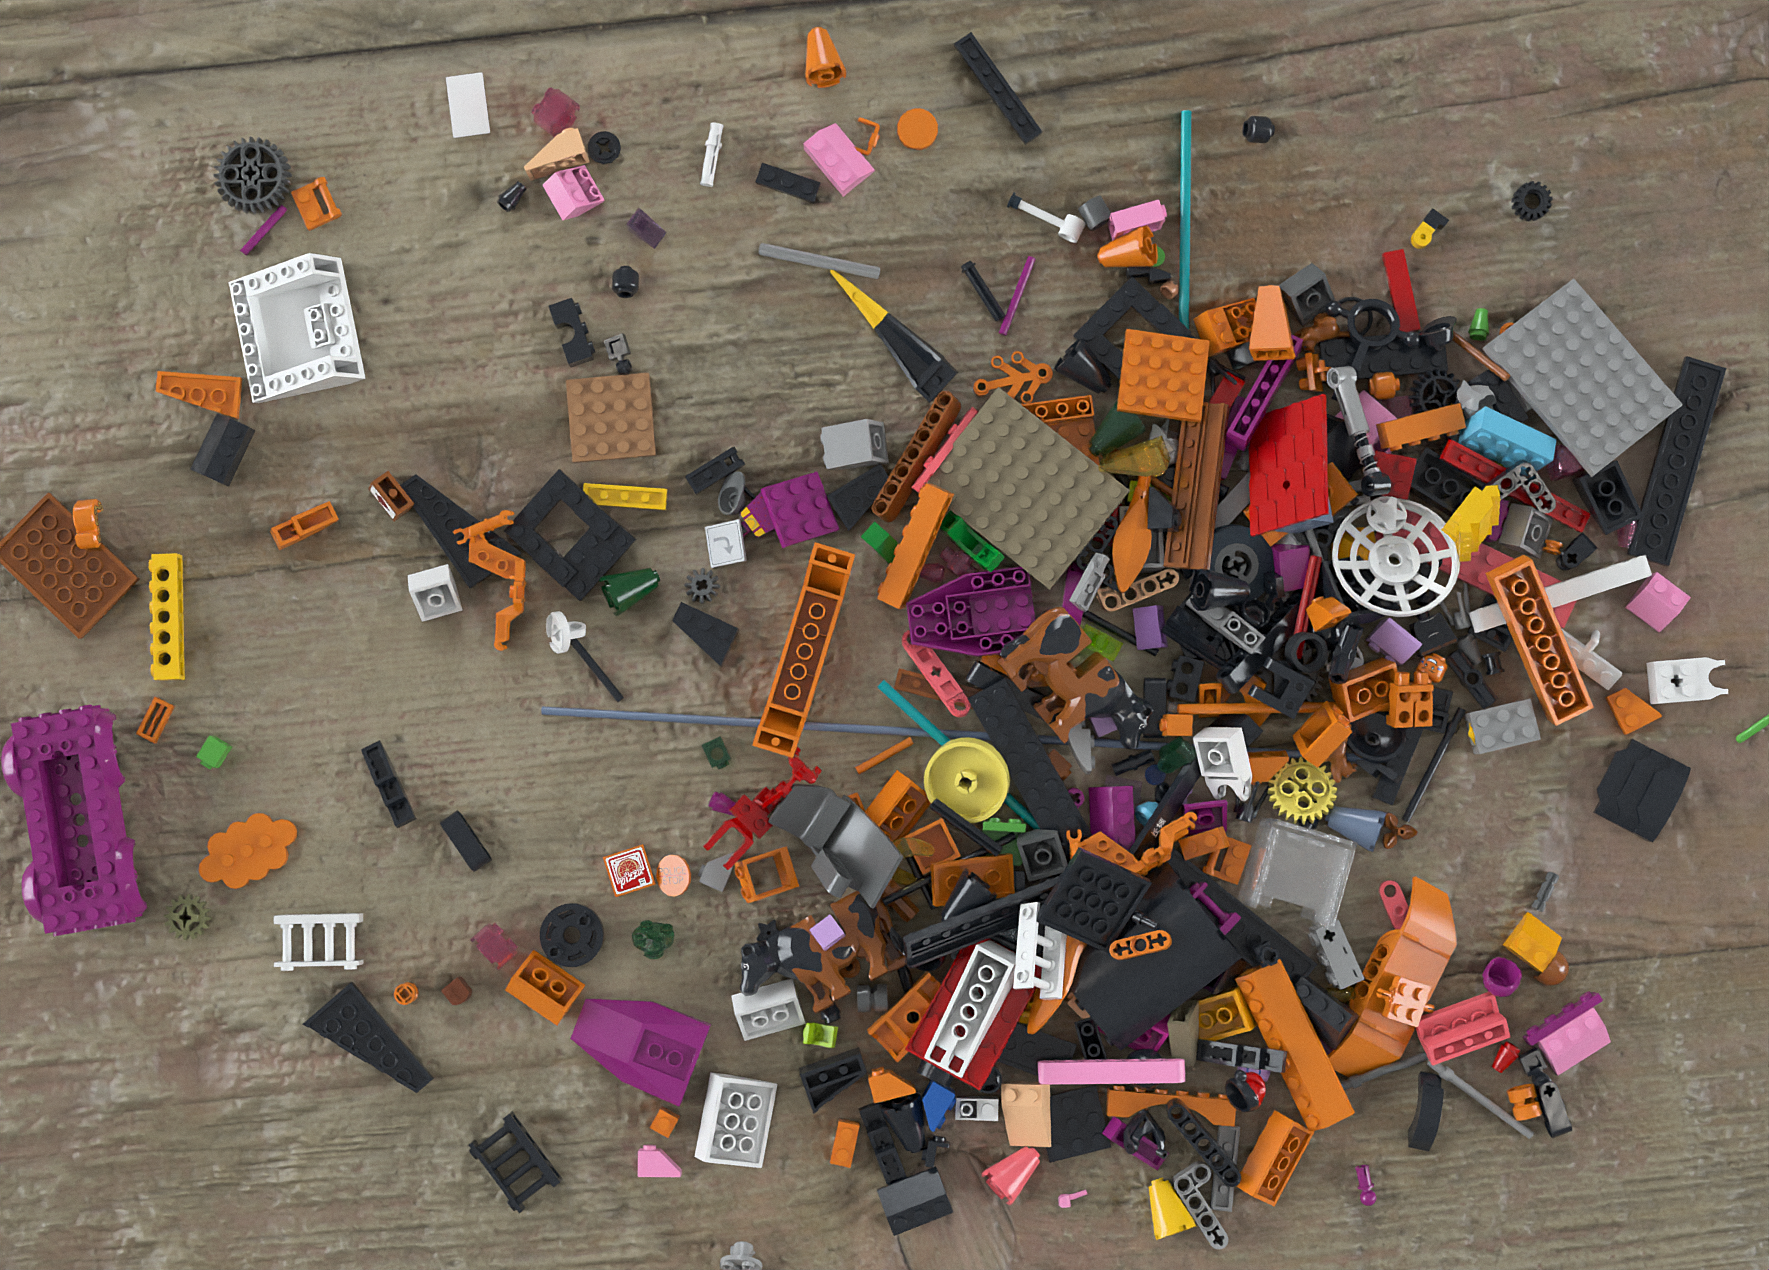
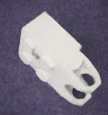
[1646,657,1728,705]
[1193,727,1252,801]

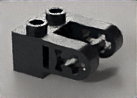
[1248,656,1314,719]

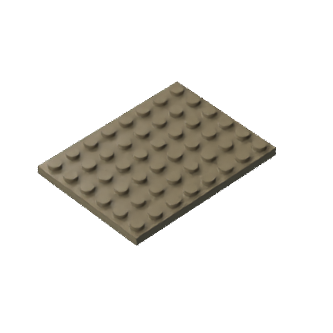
[923,387,1130,590]

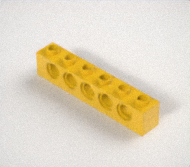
[149,553,185,681]

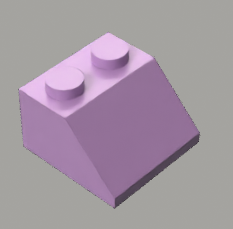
[1365,617,1422,666]

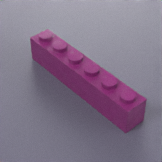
[1225,334,1303,451]

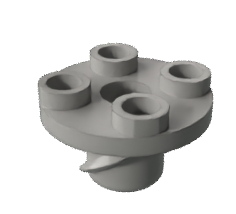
[720,1241,763,1270]

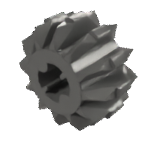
[684,568,720,604]

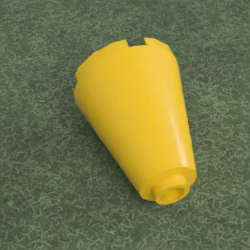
[1148,1177,1196,1240]

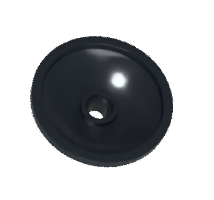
[1347,711,1406,763]

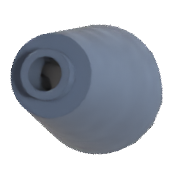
[1325,806,1386,852]

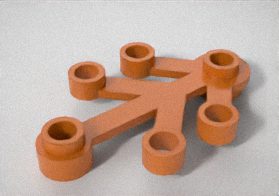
[973,351,1053,404]

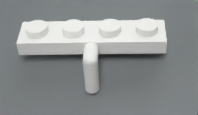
[1561,628,1622,690]

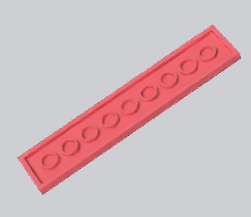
[1375,508,1577,629]

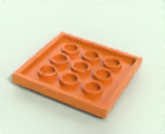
[1117,329,1209,423]

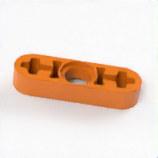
[1109,930,1172,960]

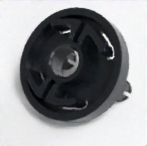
[540,903,604,967]

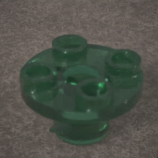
[632,920,675,960]

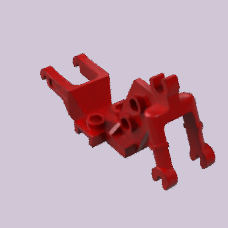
[703,746,822,870]

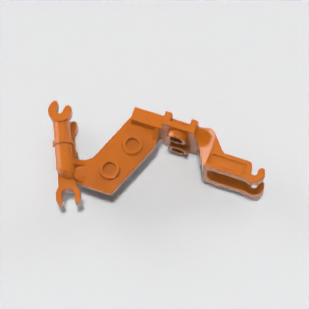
[453,510,526,651]
[1066,812,1197,876]

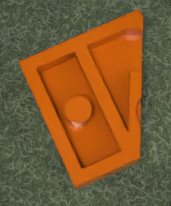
[1605,688,1662,735]

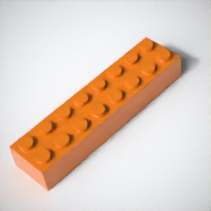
[1485,555,1594,726]

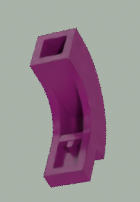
[1061,562,1086,625]

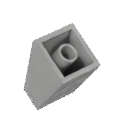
[821,419,889,470]

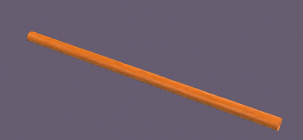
[1177,702,1390,715]

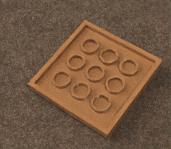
[566,373,656,463]

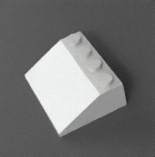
[694,1072,778,1168]

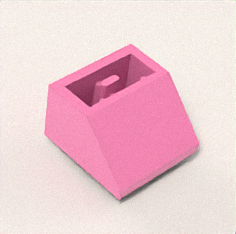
[543,165,605,220]

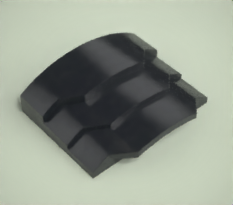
[1593,739,1691,842]

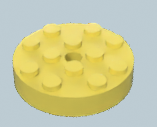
[924,737,1010,823]

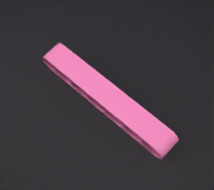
[1037,1059,1185,1084]

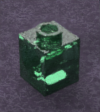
[701,736,732,770]

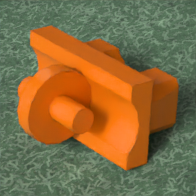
[1296,353,1332,392]

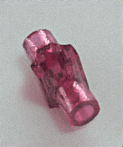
[939,545,980,577]

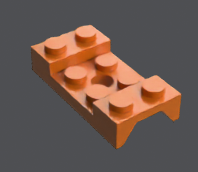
[867,971,941,1063]

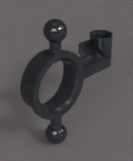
[1325,299,1421,402]

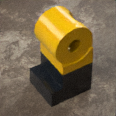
[1411,208,1449,249]

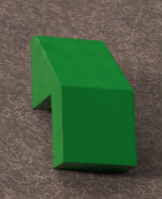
[861,521,899,564]

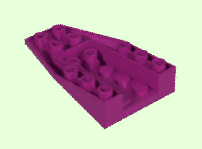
[906,567,1035,656]
[570,998,712,1107]

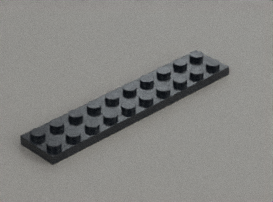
[1627,356,1727,567]
[968,678,1093,864]
[1141,841,1317,987]

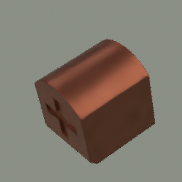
[441,976,472,1005]

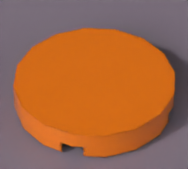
[897,108,938,150]

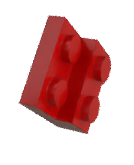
[1374,450,1417,500]

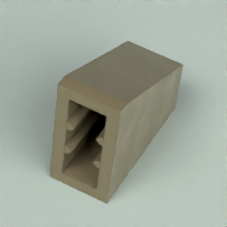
[1167,999,1199,1067]

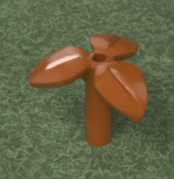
[1383,812,1418,849]

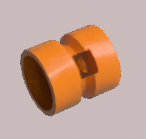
[1507,1084,1542,1121]

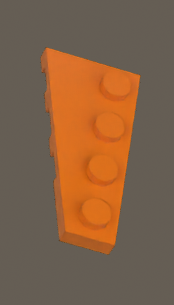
[156,371,242,420]

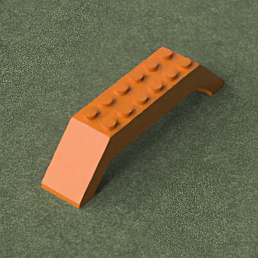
[752,542,855,758]

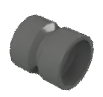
[857,984,888,1012]

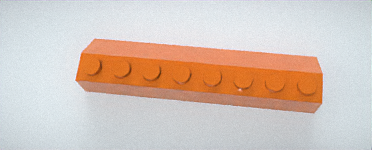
[1235,959,1355,1132]

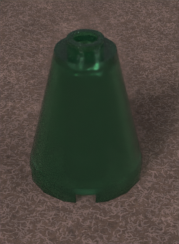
[1088,400,1146,457]

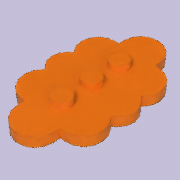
[199,813,297,889]

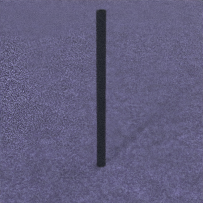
[882,832,1017,906]

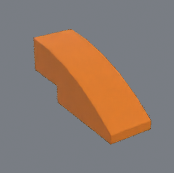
[270,501,339,551]

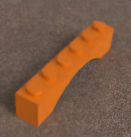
[1105,1085,1236,1127]

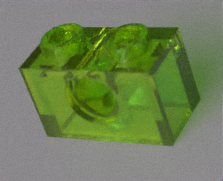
[1083,624,1124,662]

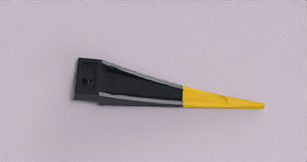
[830,270,959,403]

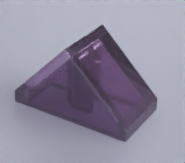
[626,208,667,249]

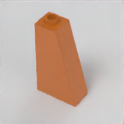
[1249,285,1295,361]

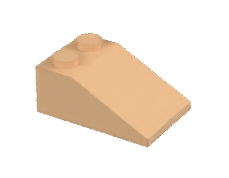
[524,128,590,181]
[1001,1081,1051,1147]

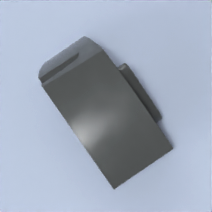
[768,784,903,909]

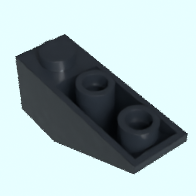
[1074,1017,1107,1060]

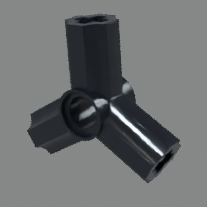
[1328,622,1363,685]

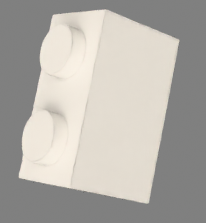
[408,564,462,622]

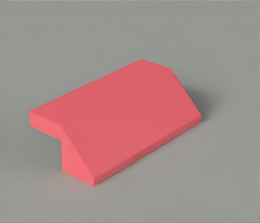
[1416,992,1510,1066]

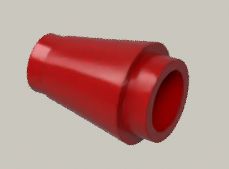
[1491,1041,1521,1073]

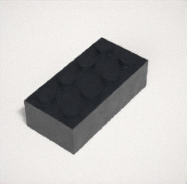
[1409,447,1485,517]

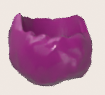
[1482,957,1522,997]

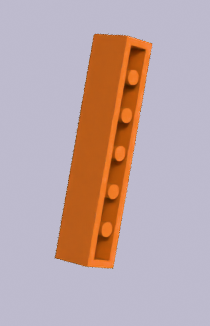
[877,483,954,609]

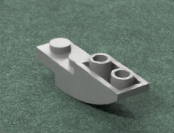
[1186,595,1266,654]
[1068,720,1095,775]

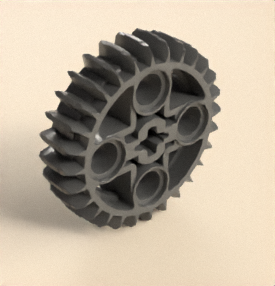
[213,136,292,214]

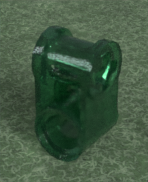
[1157,736,1197,773]

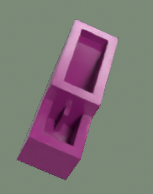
[1102,1116,1169,1171]

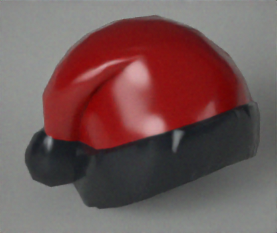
[1225,1070,1266,1112]

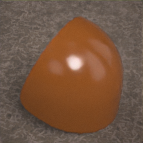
[1533,950,1569,986]

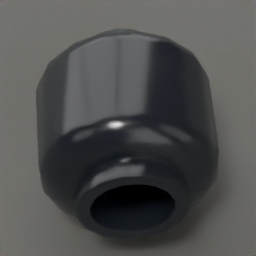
[1242,116,1275,144]
[612,266,639,298]

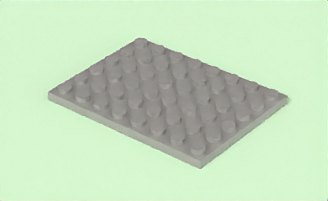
[1483,278,1683,477]

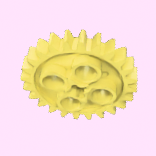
[1268,757,1337,825]

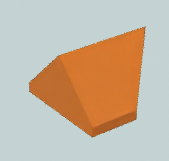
[1197,683,1231,718]

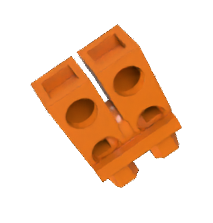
[1386,671,1434,728]

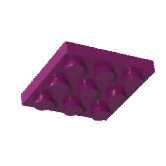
[761,471,839,549]

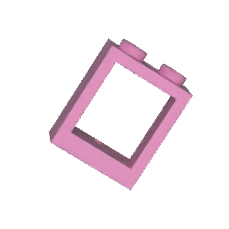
[1107,200,1167,241]

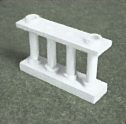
[1013,902,1067,1000]
[274,913,363,971]

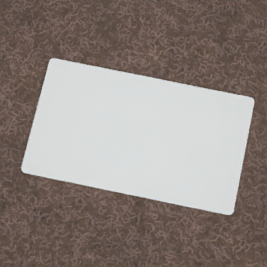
[446,73,490,138]

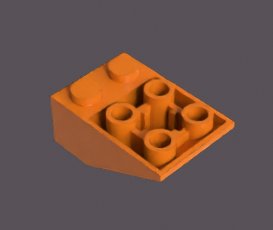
[1193,298,1256,357]

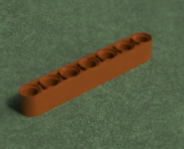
[872,391,961,523]

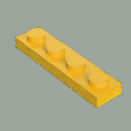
[583,483,668,510]

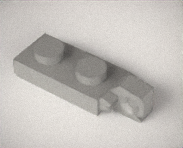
[1069,552,1109,612]

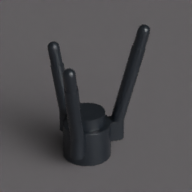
[1233,781,1271,823]

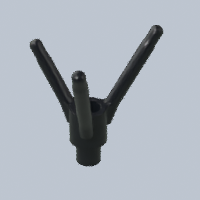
[1207,356,1246,396]

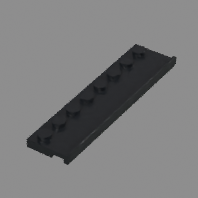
[903,876,1060,969]

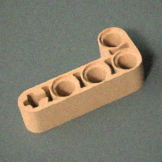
[1096,569,1179,613]

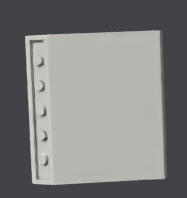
[229,253,366,403]

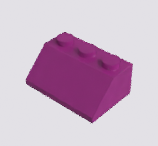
[1088,785,1135,850]

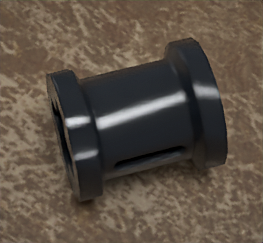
[1482,651,1505,675]

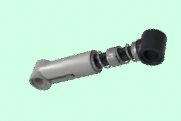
[1327,366,1391,497]

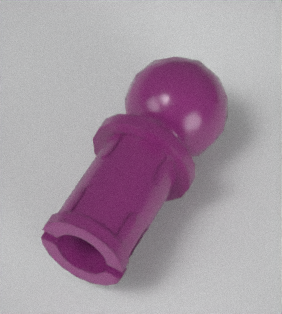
[1355,1164,1377,1206]

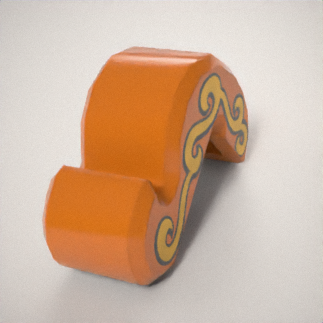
[73,499,103,549]

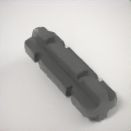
[1532,872,1559,912]

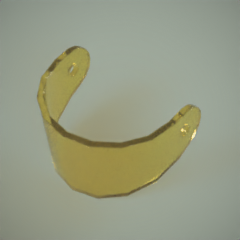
[892,838,935,886]

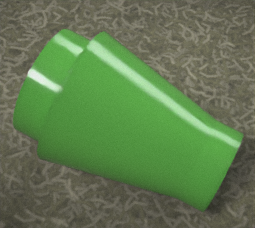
[1468,308,1489,341]

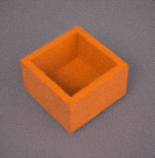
[904,818,961,875]

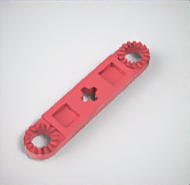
[911,407,979,493]
[902,630,971,717]
[1379,880,1409,930]

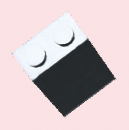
[1327,414,1364,481]

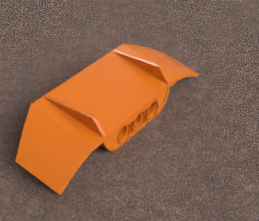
[1328,876,1457,1077]

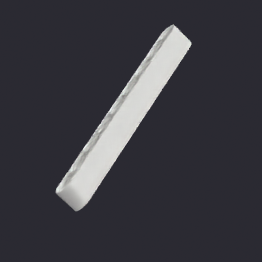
[1469,555,1652,633]

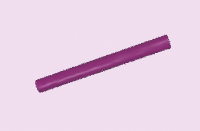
[999,256,1036,336]

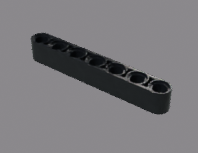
[1216,585,1322,694]

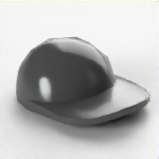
[718,471,745,516]

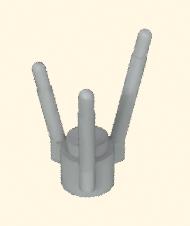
[1436,583,1472,630]

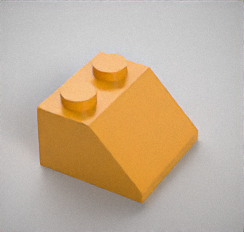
[1503,912,1562,973]

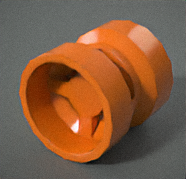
[394,982,419,1005]

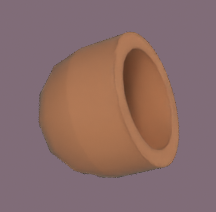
[1160,281,1179,299]

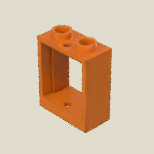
[1292,700,1352,768]
[735,846,799,903]

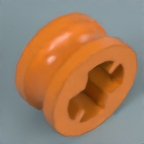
[1542,539,1564,555]

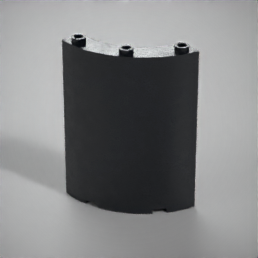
[1070,861,1242,1051]

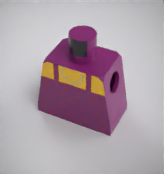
[740,492,775,537]

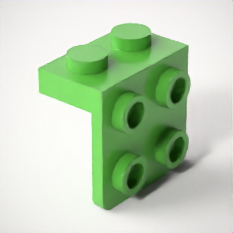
[981,817,1026,866]

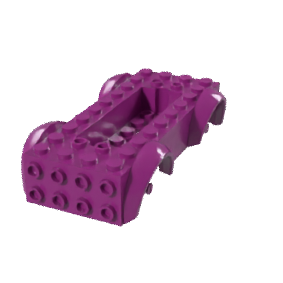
[1,705,147,937]

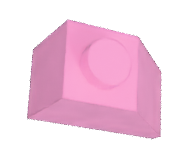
[638,1145,682,1177]

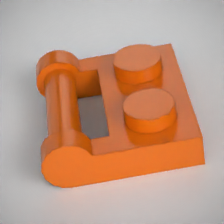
[291,177,342,231]
[1202,837,1252,885]

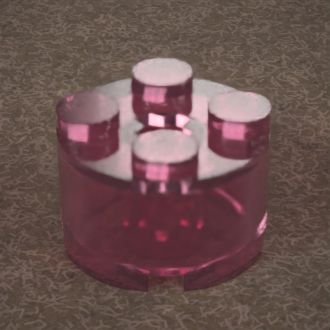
[531,87,580,137]
[1545,444,1585,481]
[470,922,518,971]

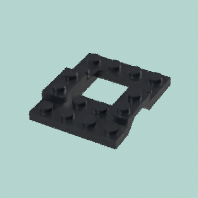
[1073,277,1196,380]
[504,469,637,601]

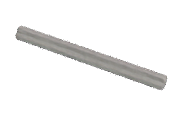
[759,243,880,279]

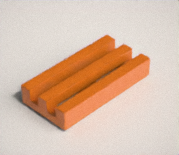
[136,697,175,743]

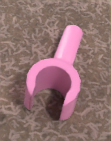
[1058,1190,1087,1208]

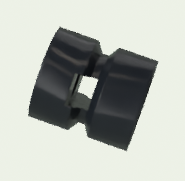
[980,1065,1002,1093]

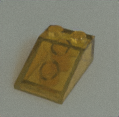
[1098,436,1171,477]

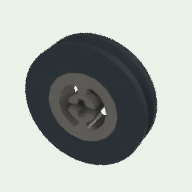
[1194,524,1275,605]

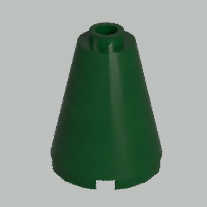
[599,568,660,616]

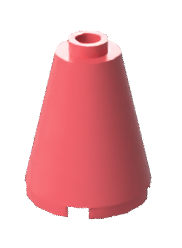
[981,1146,1040,1205]

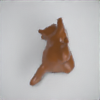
[1294,313,1350,354]
[1324,724,1358,783]

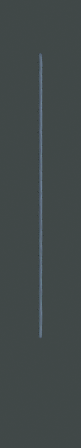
[541,706,1363,762]

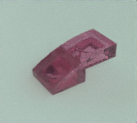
[1376,396,1412,419]

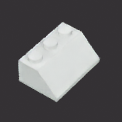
[731,979,806,1041]

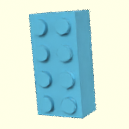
[1458,406,1557,476]

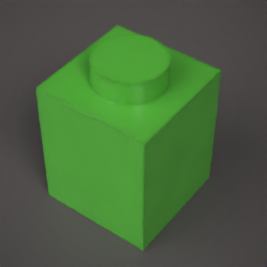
[196,735,232,769]

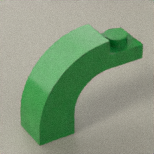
[939,510,1005,572]

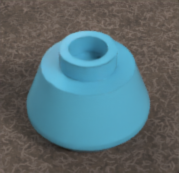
[1135,801,1159,826]

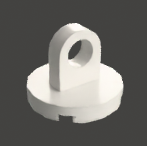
[546,611,586,654]

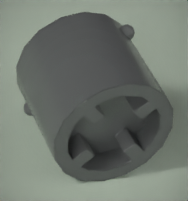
[1078,195,1111,231]

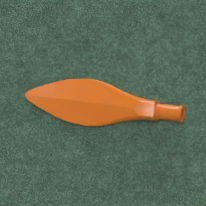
[1112,468,1152,593]
[1027,936,1087,1034]

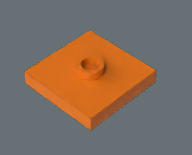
[1328,462,1358,516]

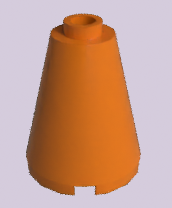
[805,27,846,88]
[1097,225,1158,267]

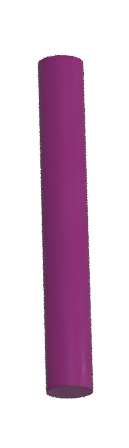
[240,204,287,256]

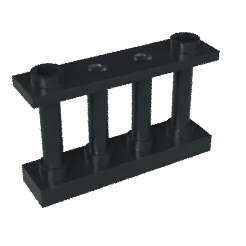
[469,1111,563,1214]

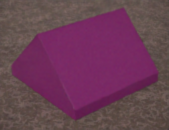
[1271,543,1310,592]
[1181,800,1227,837]

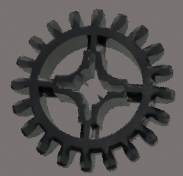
[1408,369,1461,414]

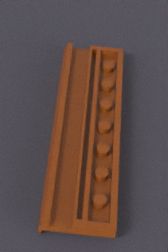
[1163,402,1230,570]

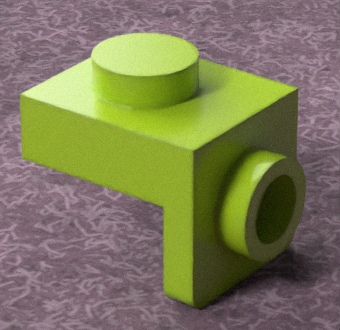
[803,1022,838,1048]

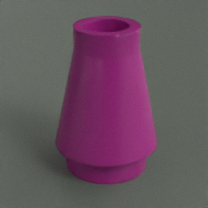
[708,791,735,817]

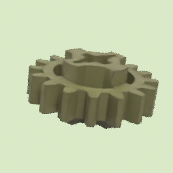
[164,894,212,940]

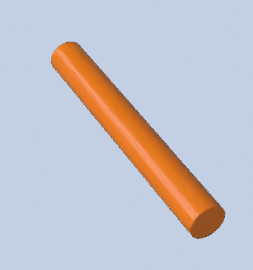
[855,737,914,774]

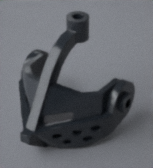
[1124,1108,1168,1159]

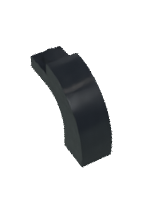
[1408,1071,1444,1151]

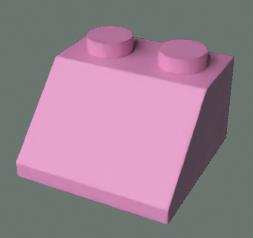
[1625,572,1691,632]

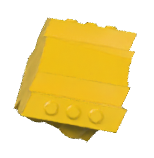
[1441,485,1501,562]

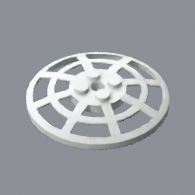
[1332,498,1460,617]

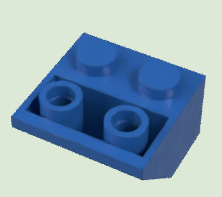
[922,1080,957,1132]

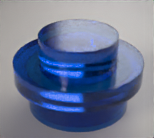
[1145,764,1166,785]

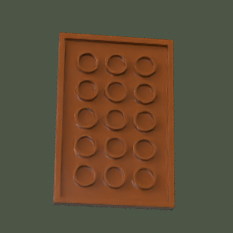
[0,492,140,639]

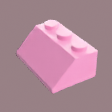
[803,123,875,197]
[1536,1008,1611,1076]

